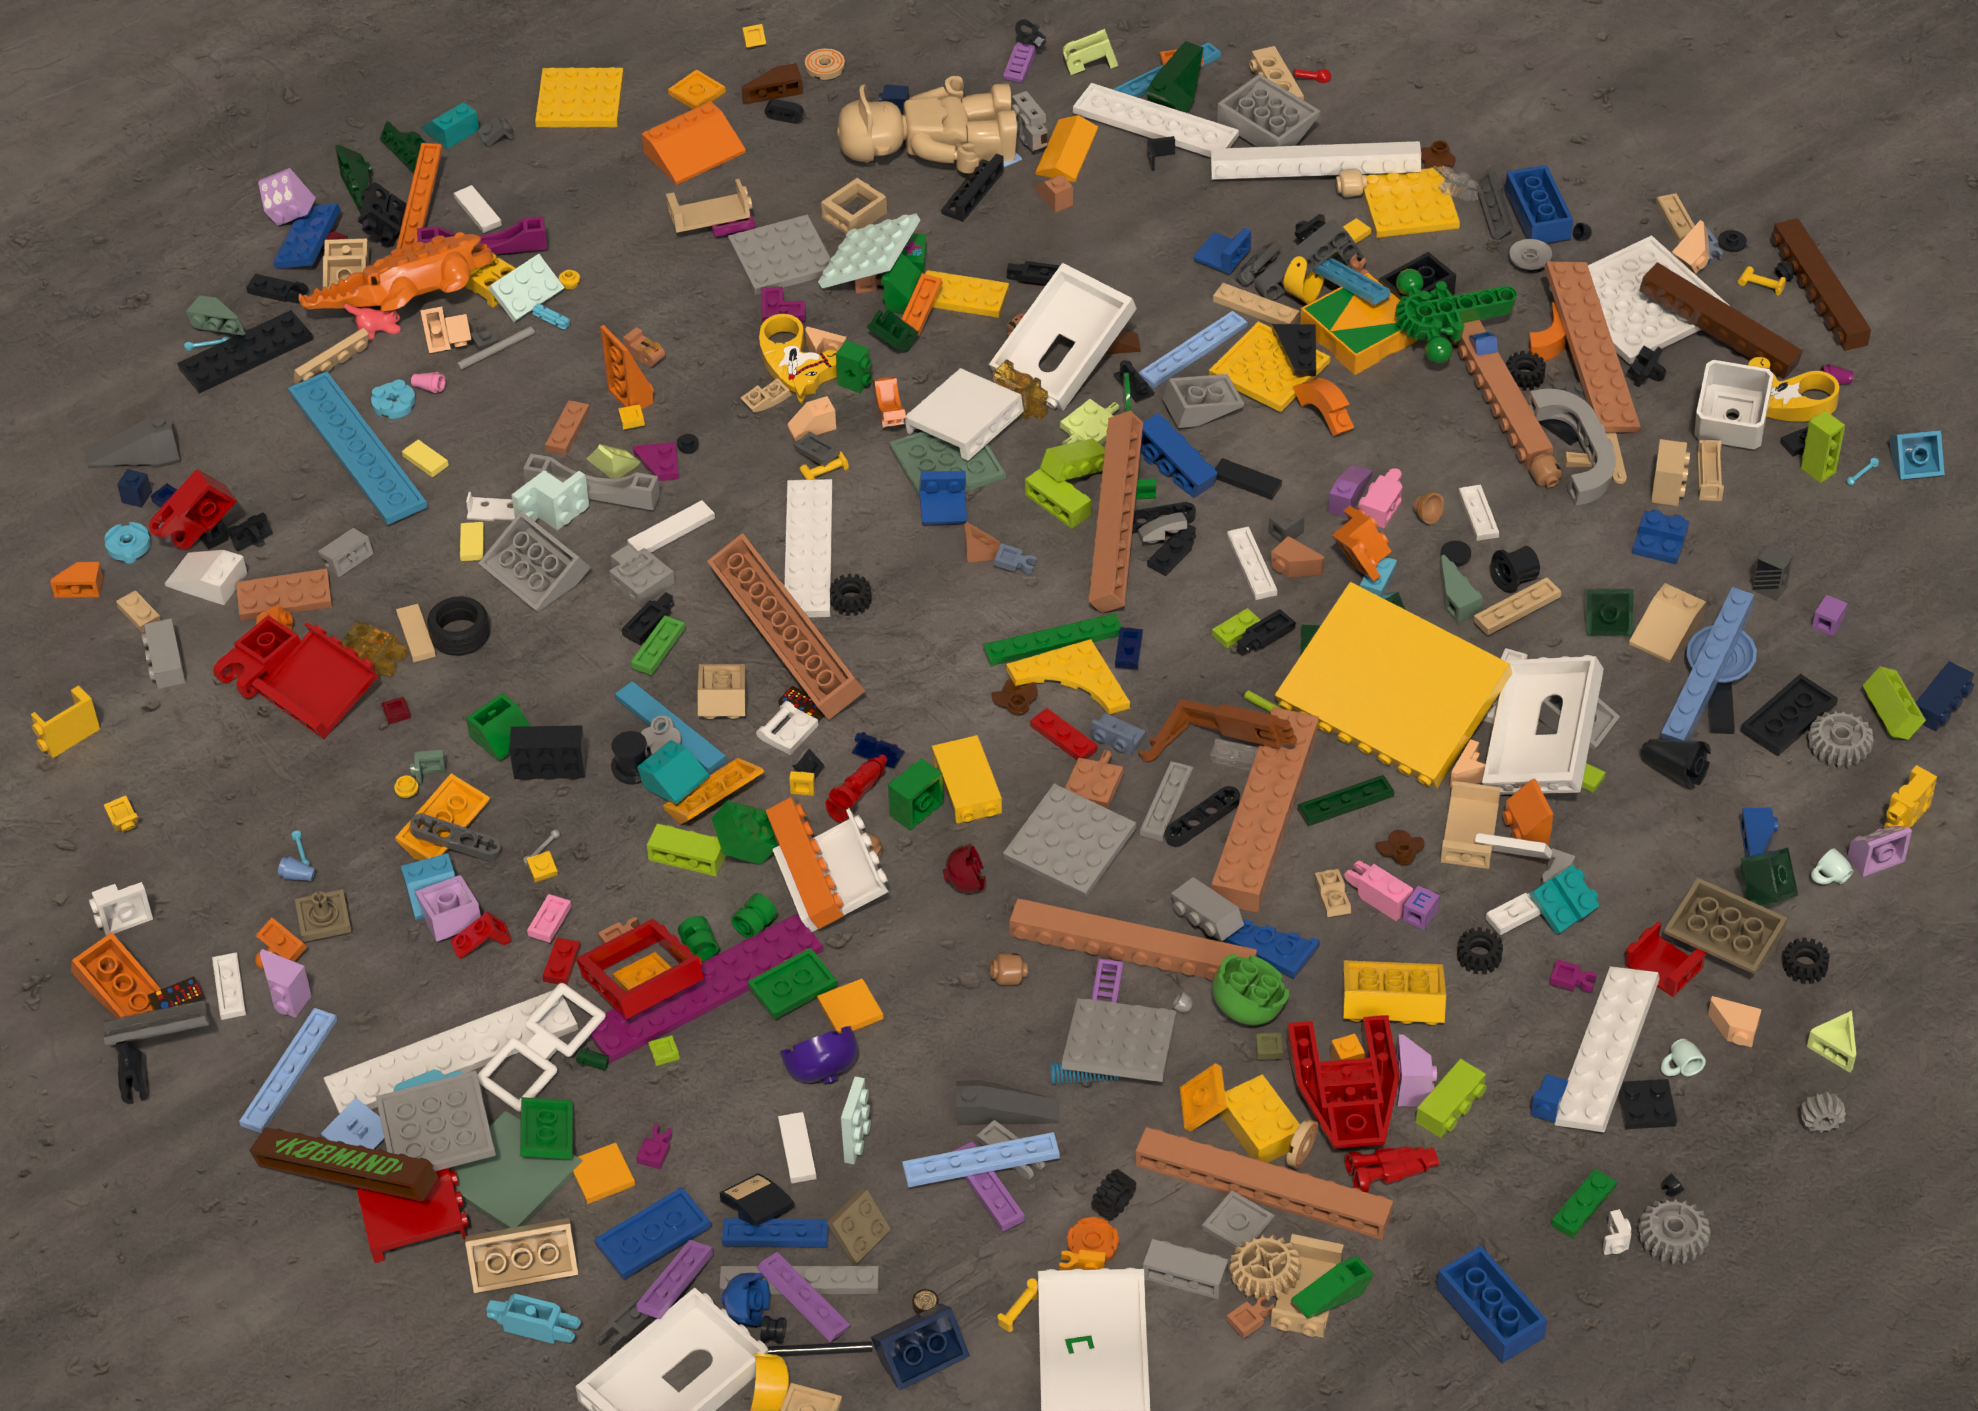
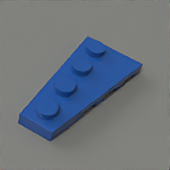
[1211,919,1320,979]

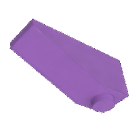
[1328,465,1373,517]

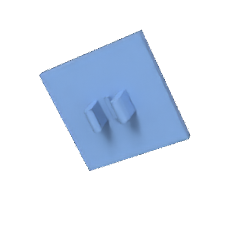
[321,1098,385,1149]

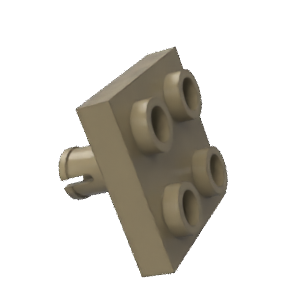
[295,889,351,942]
[826,1188,891,1264]

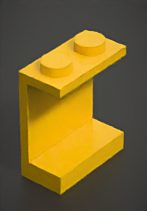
[31,685,100,758]

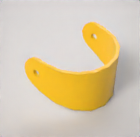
[1283,256,1324,304]
[750,1353,789,1411]

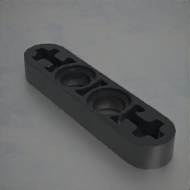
[1132,502,1196,534]
[1165,786,1240,847]

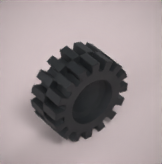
[1506,351,1546,391]
[830,574,872,616]
[1457,927,1503,975]
[1783,938,1830,984]
[1091,1169,1137,1220]

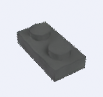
[794,431,840,467]

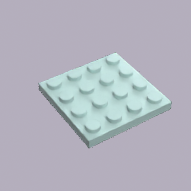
[818,213,920,288]

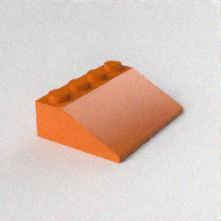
[641,101,746,185]

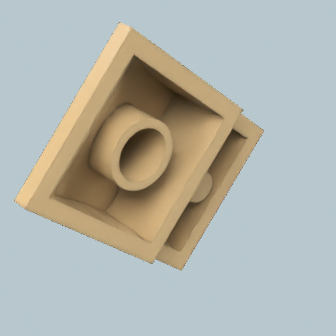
[323,238,370,289]

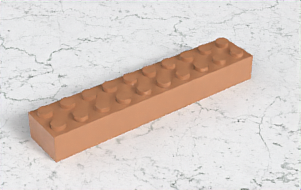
[707,533,865,720]
[1211,707,1319,913]

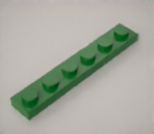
[983,613,1123,667]

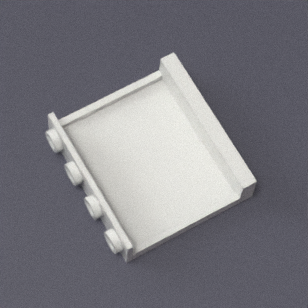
[905,368,1024,461]
[773,809,888,932]

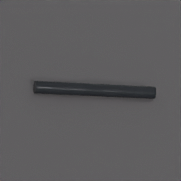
[767,1341,872,1357]

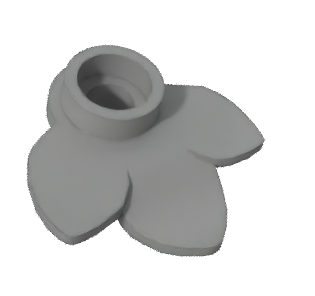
[641,715,681,754]

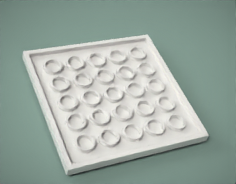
[1549,235,1730,364]

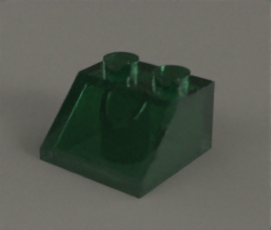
[1584,588,1634,636]
[1740,847,1798,905]

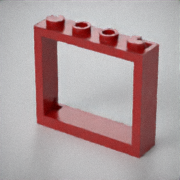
[576,918,704,1019]

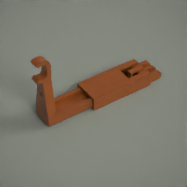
[1138,699,1297,761]

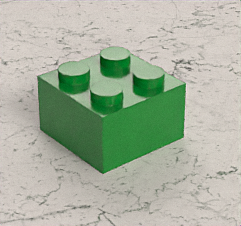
[888,758,944,831]
[711,800,778,865]

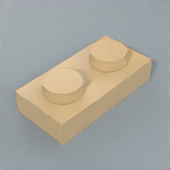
[116,590,161,632]

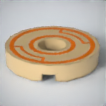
[805,48,845,80]
[1286,1118,1318,1169]

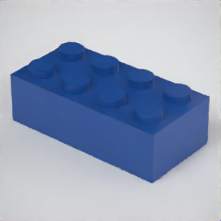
[1505,165,1573,243]
[1437,1246,1547,1363]

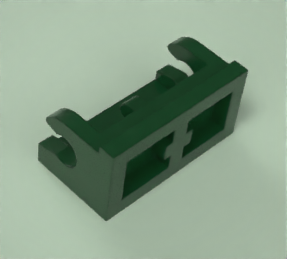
[866,310,919,352]

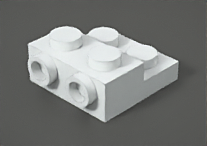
[89,882,153,936]

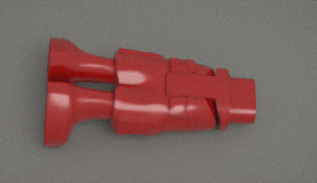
[825,755,888,823]
[1344,1146,1439,1193]

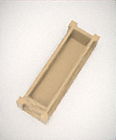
[1697,440,1724,501]

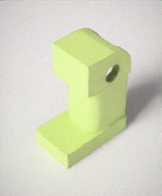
[1062,29,1118,75]

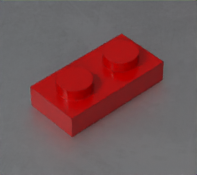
[542,938,581,985]

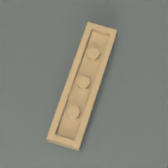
[1213,283,1299,324]
[293,328,369,384]
[1473,577,1561,636]

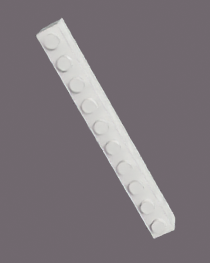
[1211,141,1421,179]

